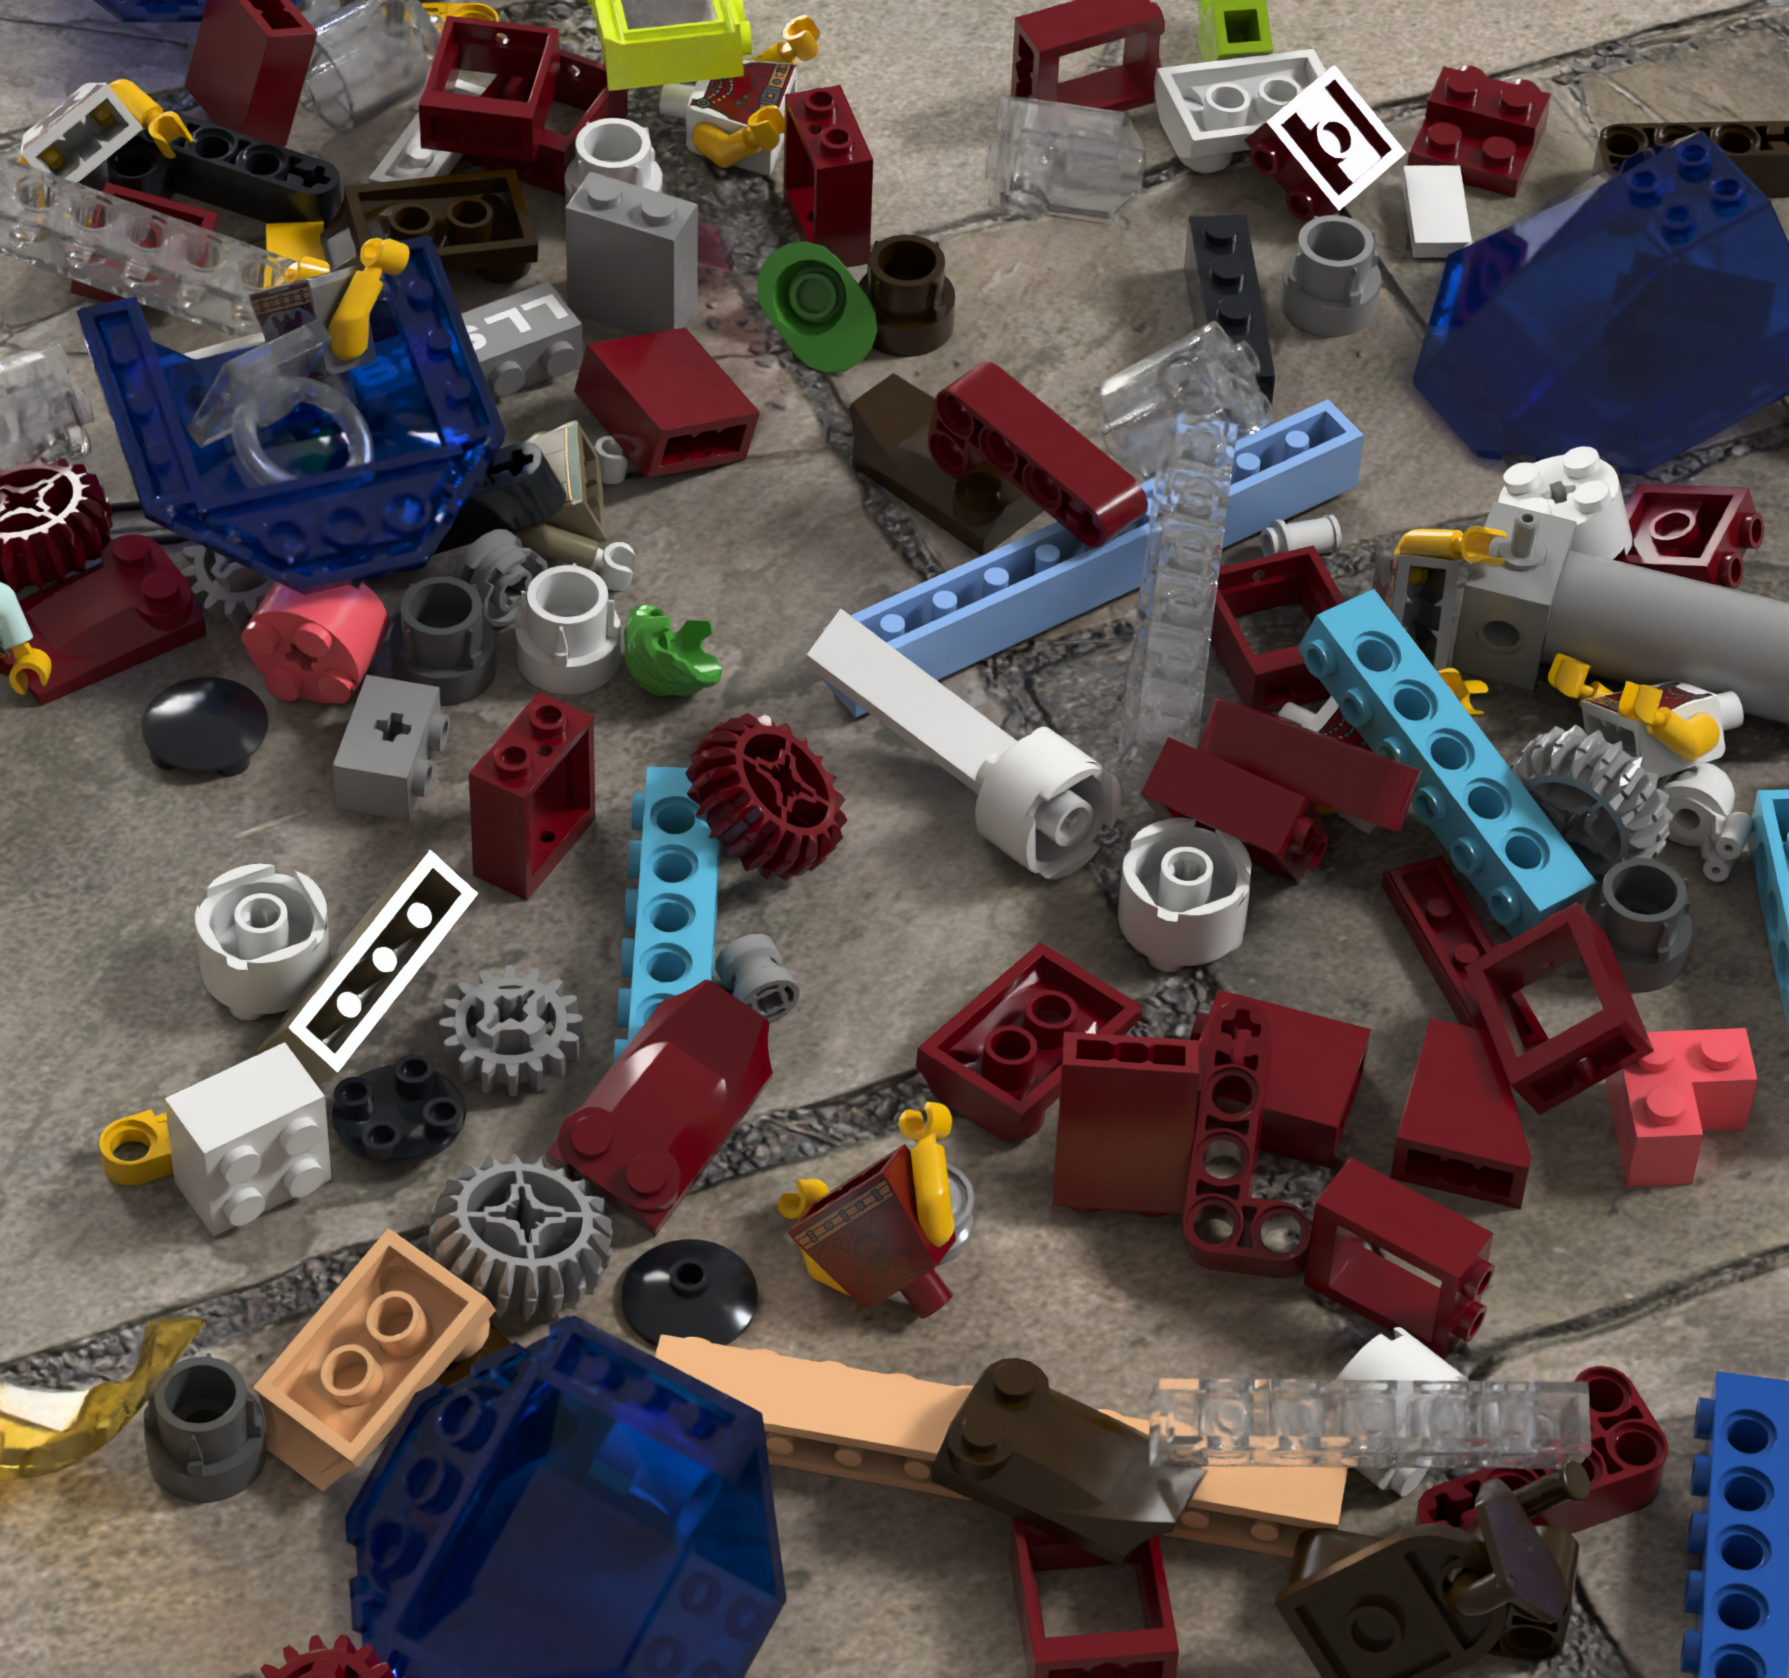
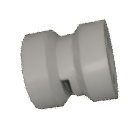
[715,934,800,1023]

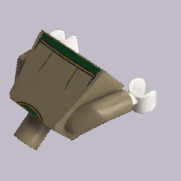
[512,420,635,591]

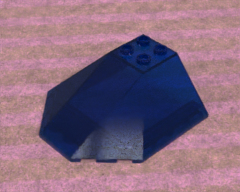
[1413,131,1789,476]
[76,235,506,595]
[345,1315,787,1678]

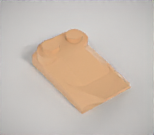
[253,1228,496,1492]

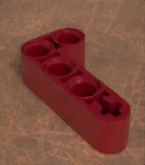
[928,361,1148,548]
[1197,697,1422,832]
[1183,1000,1311,1278]
[1414,1366,1668,1534]

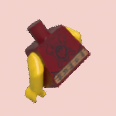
[777,1101,956,1319]

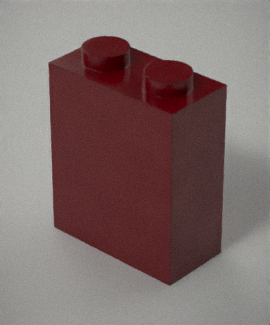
[185,0,318,147]
[574,327,760,478]
[1190,989,1371,1169]
[1052,1032,1199,1217]

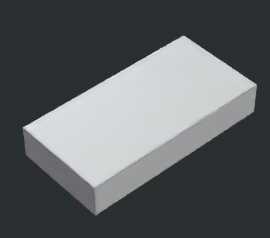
[1402,166,1472,258]

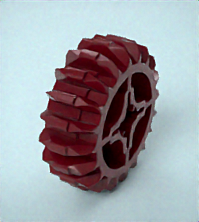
[0,456,113,593]
[685,713,848,881]

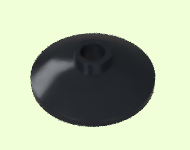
[621,1239,758,1347]

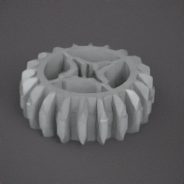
[1510,725,1674,882]
[428,1153,613,1323]

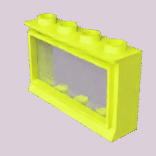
[587,0,752,91]

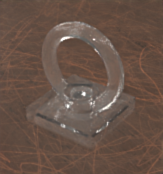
[186,319,374,505]

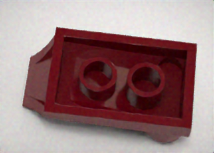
[0,534,206,706]
[916,942,1143,1141]
[546,979,773,1236]

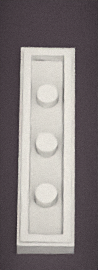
[801,609,1018,794]

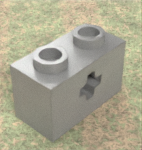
[332,675,450,821]

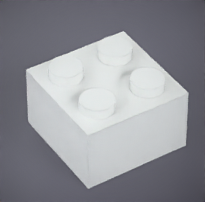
[165,1042,332,1237]

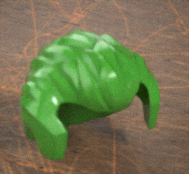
[624,604,722,697]

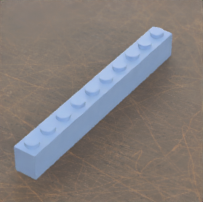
[822,399,1364,718]

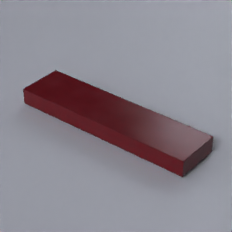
[1382,855,1549,1052]

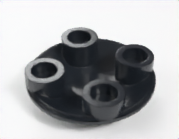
[142,677,268,776]
[332,1054,466,1165]

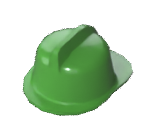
[757,241,877,373]

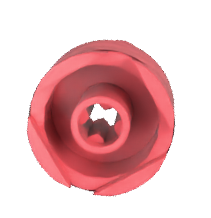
[241,561,390,704]

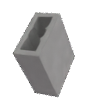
[565,171,698,335]

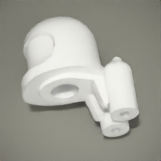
[1660,762,1753,882]

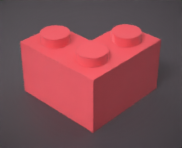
[1605,1028,1758,1187]

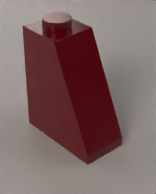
[1390,1018,1531,1209]

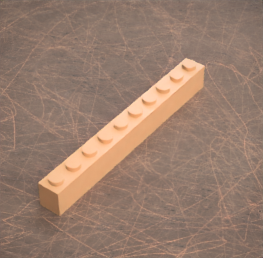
[643,1334,1350,1558]

